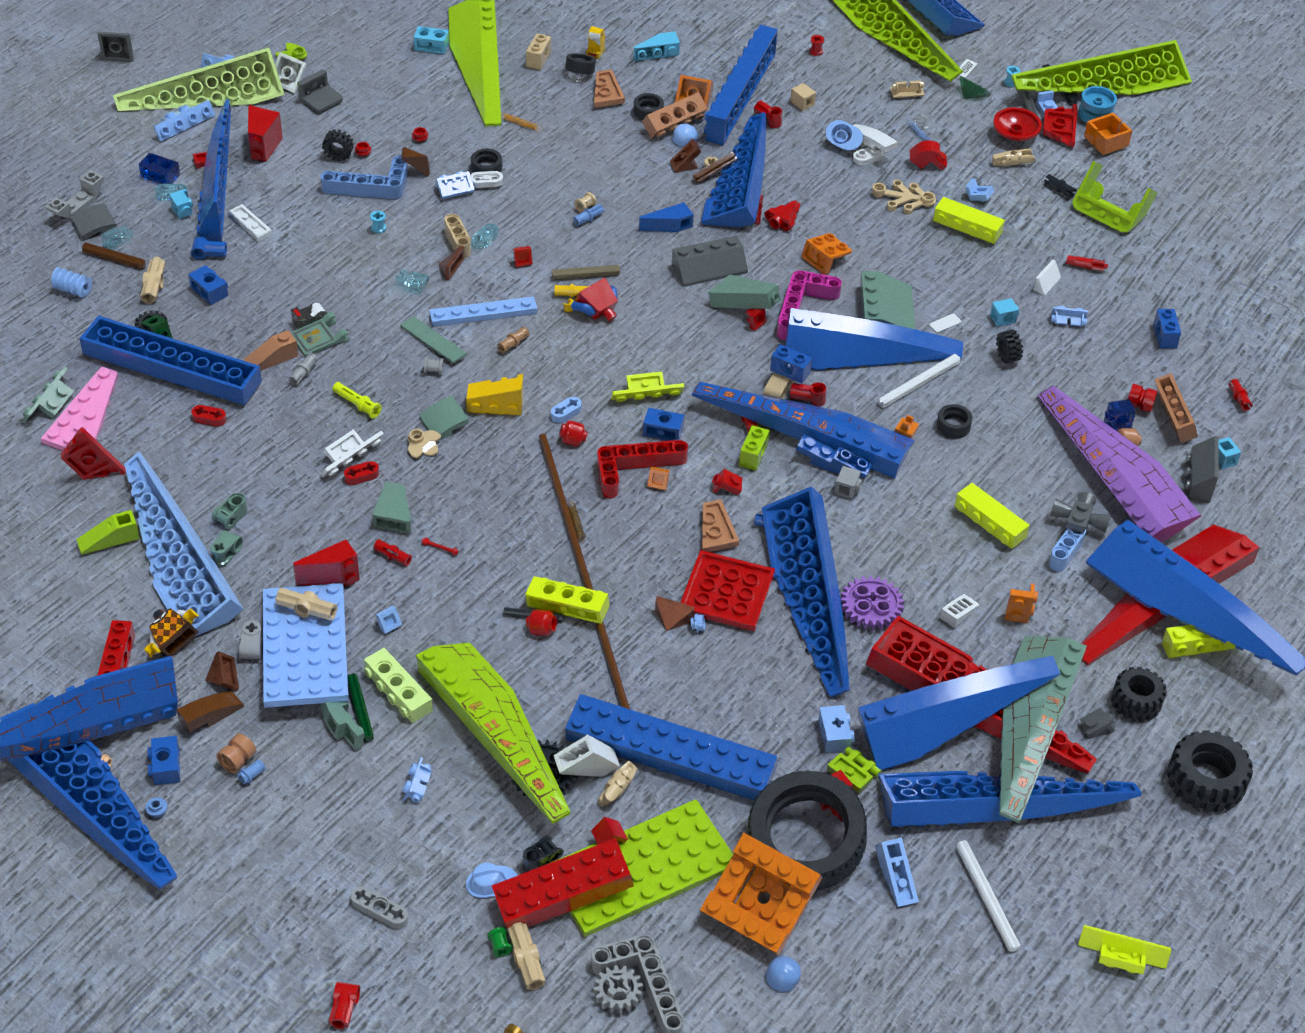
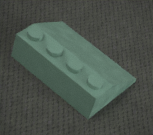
[859,271,915,329]

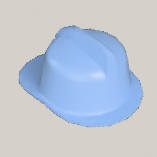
[826,120,863,150]
[466,863,518,898]

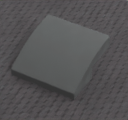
[71,203,117,240]

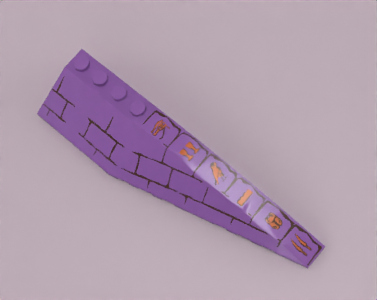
[1038,385,1201,543]

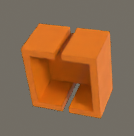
[1084,113,1132,155]

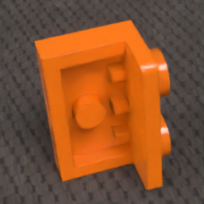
[1004,583,1038,623]

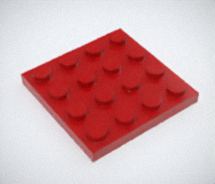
[680,550,775,631]

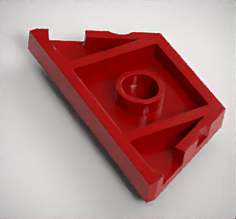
[1042,104,1078,148]
[61,427,126,480]

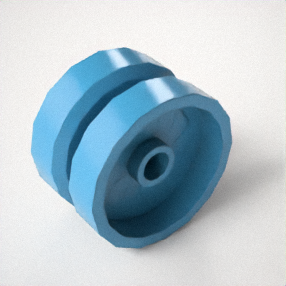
[1078,86,1117,123]

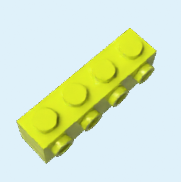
[933,197,1005,244]
[955,483,1030,549]
[1162,625,1236,658]

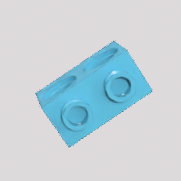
[413,26,449,54]

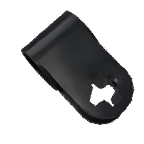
[522,835,564,872]

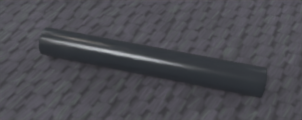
[504,607,564,622]

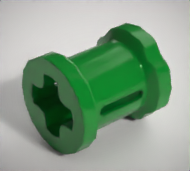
[487,927,512,957]

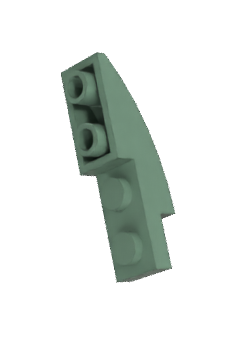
[320,701,365,750]

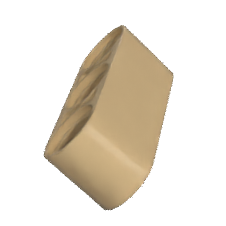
[444,214,471,258]
[763,373,794,399]

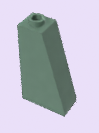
[708,275,781,309]

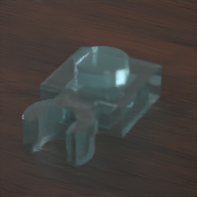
[396,269,429,292]

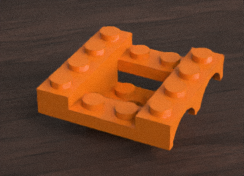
[700,833,822,956]

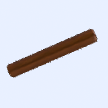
[82,242,146,269]

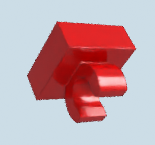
[513,246,533,267]
[745,308,767,331]

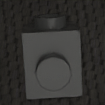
[1079,707,1115,738]

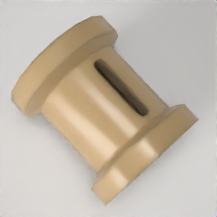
[574,192,597,213]

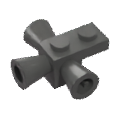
[1050,492,1111,533]

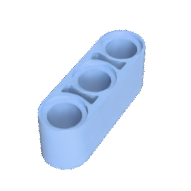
[1049,528,1086,572]

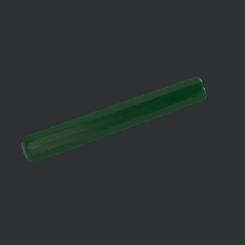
[347,673,374,742]

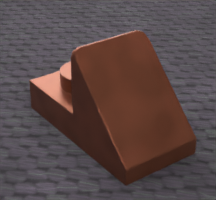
[670,139,702,173]

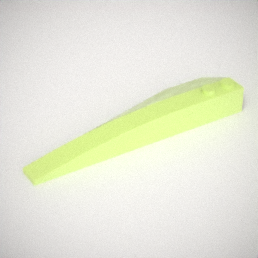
[113,48,285,111]

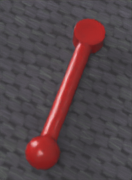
[422,538,459,556]

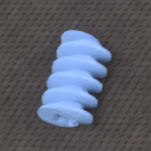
[51,267,92,298]

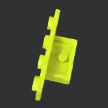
[611,372,685,402]
[1078,925,1171,974]

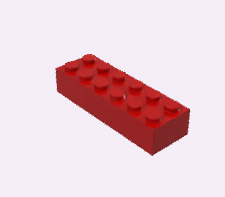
[491,838,634,930]

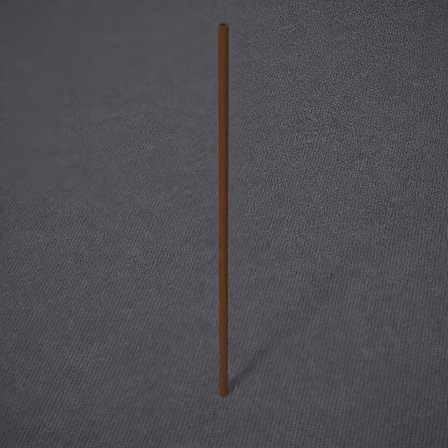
[539,433,630,709]

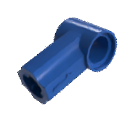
[191,237,227,260]

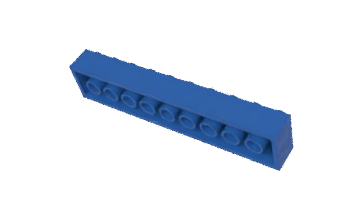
[704,24,778,146]
[79,316,262,405]
[565,694,778,800]

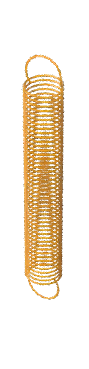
[501,113,542,131]

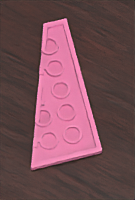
[41,366,118,451]

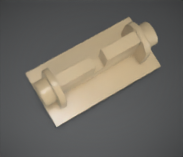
[890,80,924,98]

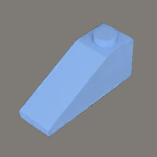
[875,838,919,907]

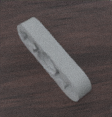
[351,887,408,929]

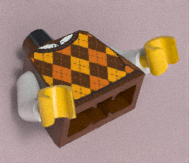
[144,608,199,658]

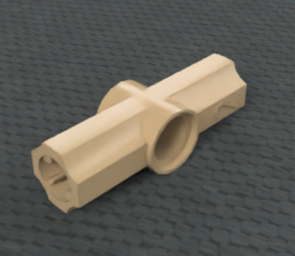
[140,257,166,304]
[275,588,338,621]
[508,922,545,991]

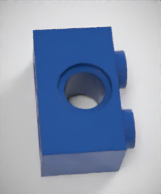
[188,265,228,305]
[1153,309,1181,348]
[770,344,812,384]
[643,408,684,441]
[147,736,181,785]

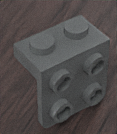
[297,69,343,112]

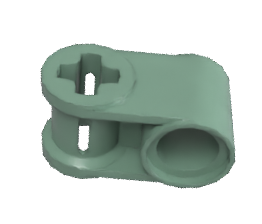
[212,493,248,530]
[210,530,243,567]

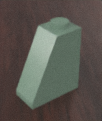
[372,482,411,534]

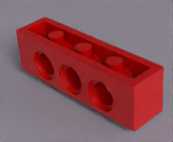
[97,620,135,676]

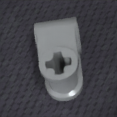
[239,620,262,659]

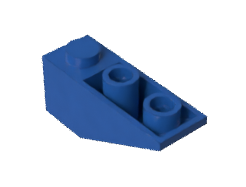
[639,202,694,232]

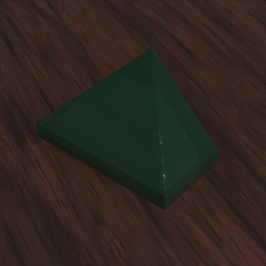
[959,76,991,99]

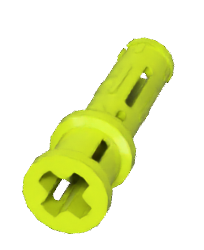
[332,382,382,419]

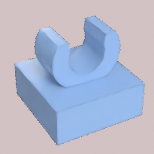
[375,606,402,634]

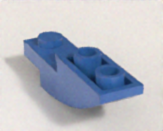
[796,433,873,478]

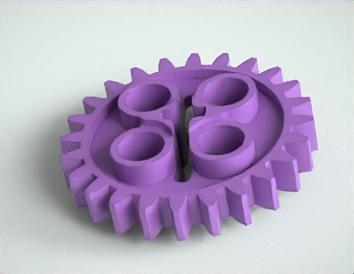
[840,575,904,631]

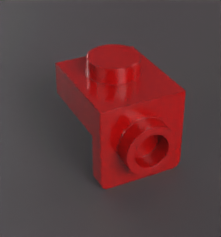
[712,469,742,495]

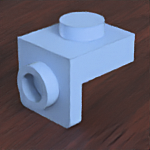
[966,178,994,202]

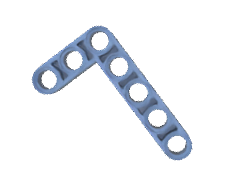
[320,155,408,199]

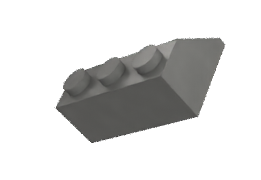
[1185,436,1219,502]

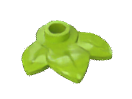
[276,43,307,61]

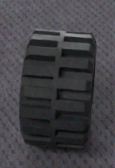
[1111,667,1167,722]

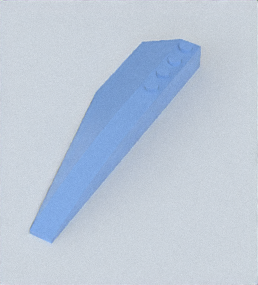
[125,452,244,636]

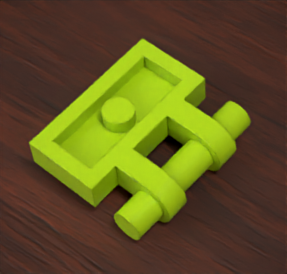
[827,747,882,793]

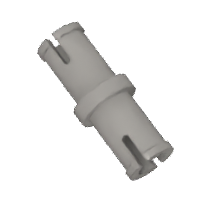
[289,353,318,386]

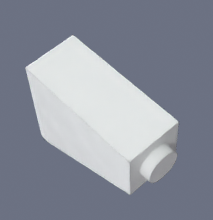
[554,735,620,777]

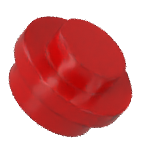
[412,127,428,142]
[355,142,371,157]

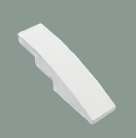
[853,124,898,153]

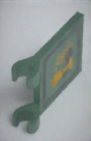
[291,312,349,357]

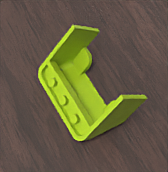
[1073,161,1158,233]

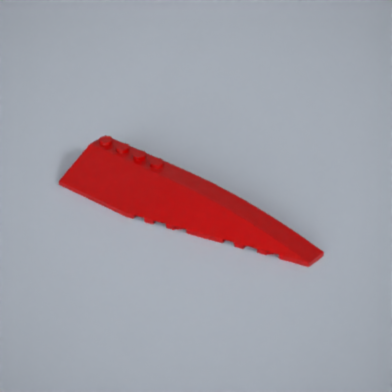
[1081,524,1260,666]
[865,615,1097,774]

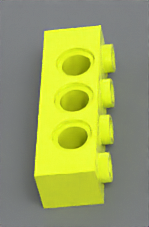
[525,576,610,624]

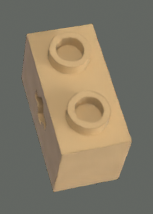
[526,33,551,70]

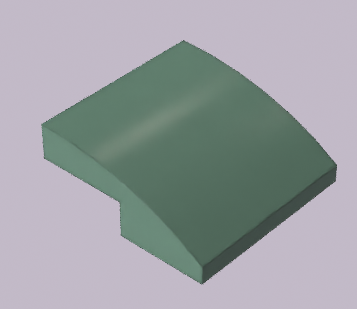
[419,396,469,440]

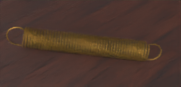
[568,500,585,542]

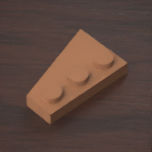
[594,69,625,108]
[702,499,739,552]

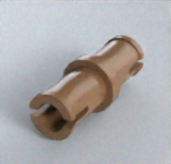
[497,327,529,353]

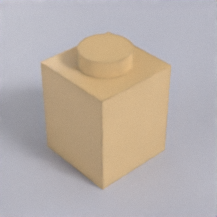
[790,83,816,111]

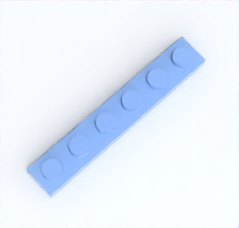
[430,296,537,327]

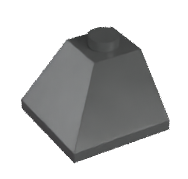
[97,32,134,61]

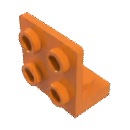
[801,233,852,275]

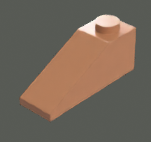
[243,330,298,371]

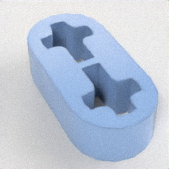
[551,397,582,423]

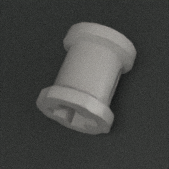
[424,357,444,375]

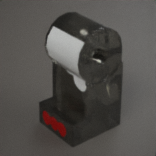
[291,302,327,329]

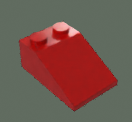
[293,539,360,588]

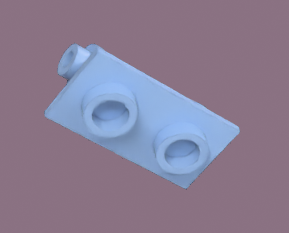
[1051,306,1088,327]
[402,757,432,803]

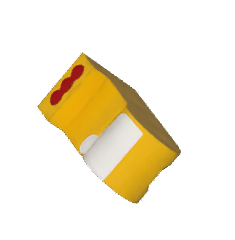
[586,26,605,59]

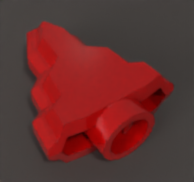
[764,200,801,231]

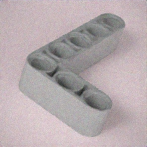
[591,935,684,1033]

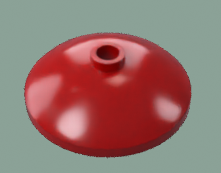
[993,107,1042,141]

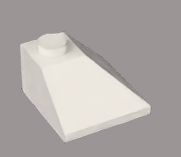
[275,52,307,94]

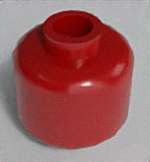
[559,420,588,446]
[526,609,557,636]

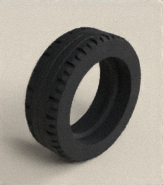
[748,770,867,891]

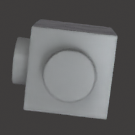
[834,466,862,499]

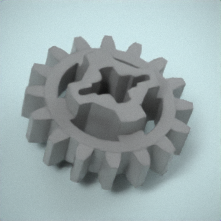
[594,965,643,1014]

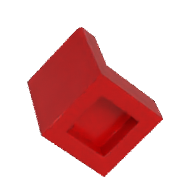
[591,817,628,844]

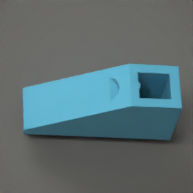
[633,31,680,61]

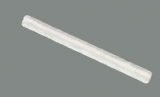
[878,354,960,408]
[956,840,1020,952]

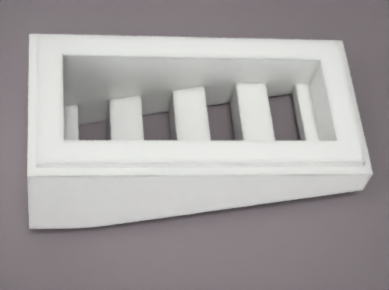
[939,594,980,628]

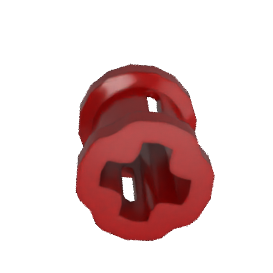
[809,35,824,56]

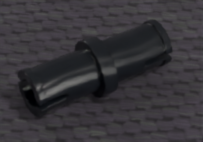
[1044,174,1077,198]

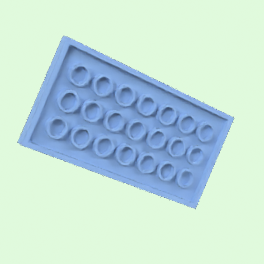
[263,583,348,708]

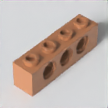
[642,92,708,138]
[1154,373,1198,443]

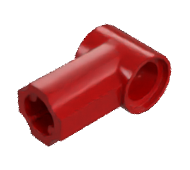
[754,100,782,128]
[790,382,826,406]
[329,982,361,1029]

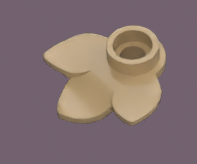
[408,429,441,458]

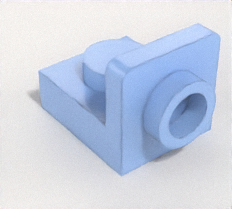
[1036,90,1057,117]

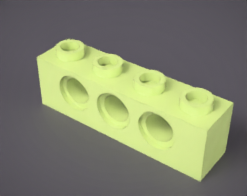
[363,648,433,724]

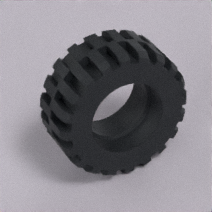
[1167,730,1253,812]

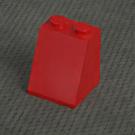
[248,105,283,162]

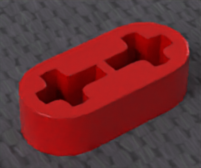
[191,405,227,427]
[344,461,379,485]

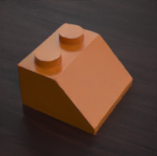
[675,74,714,107]

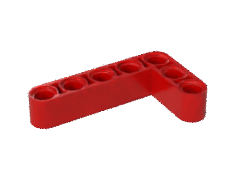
[597,440,688,499]

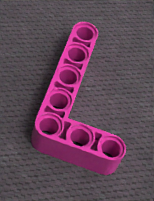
[777,270,842,340]

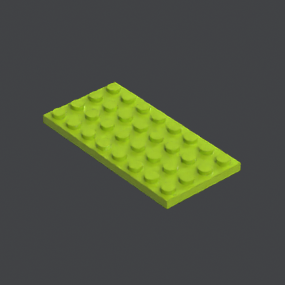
[553,799,733,937]

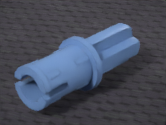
[572,204,604,227]

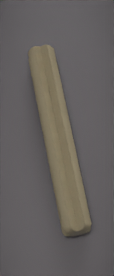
[552,265,620,280]

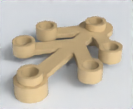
[872,180,936,214]

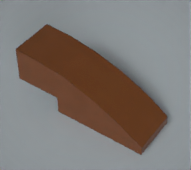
[177,691,244,733]

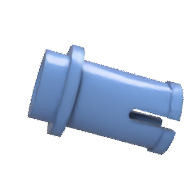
[237,759,266,784]

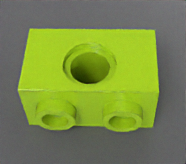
[739,425,770,471]

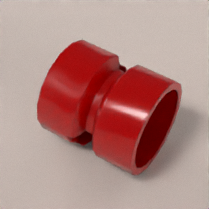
[1126,383,1158,413]

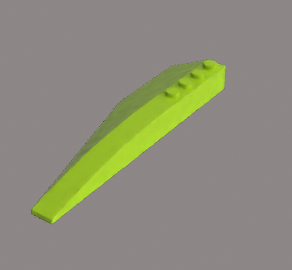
[448,0,501,126]
[1011,40,1192,95]

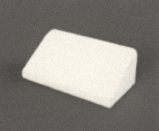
[1034,260,1061,295]

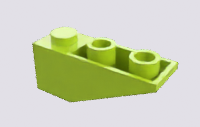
[76,510,139,555]

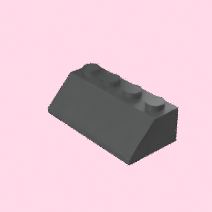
[672,236,748,287]

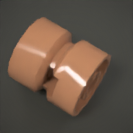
[216,733,257,773]

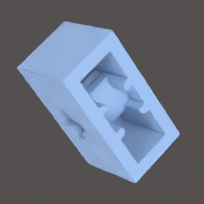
[818,705,855,753]

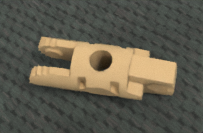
[992,149,1035,166]
[598,761,638,807]

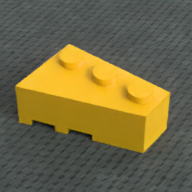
[466,374,523,415]

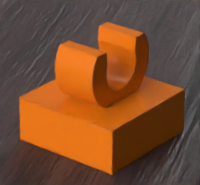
[894,415,919,439]
[647,467,670,490]

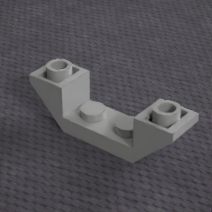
[44,170,104,219]

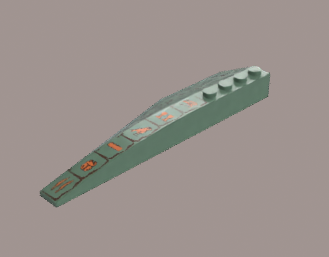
[999,636,1087,823]

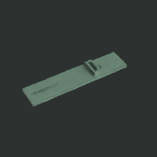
[400,316,467,364]

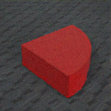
[192,152,207,169]

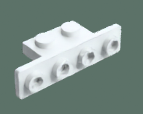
[321,429,384,478]

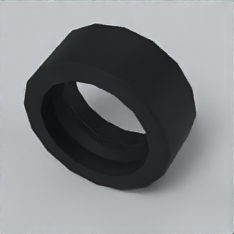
[565,53,596,75]
[633,93,664,120]
[471,148,502,173]
[936,404,973,438]

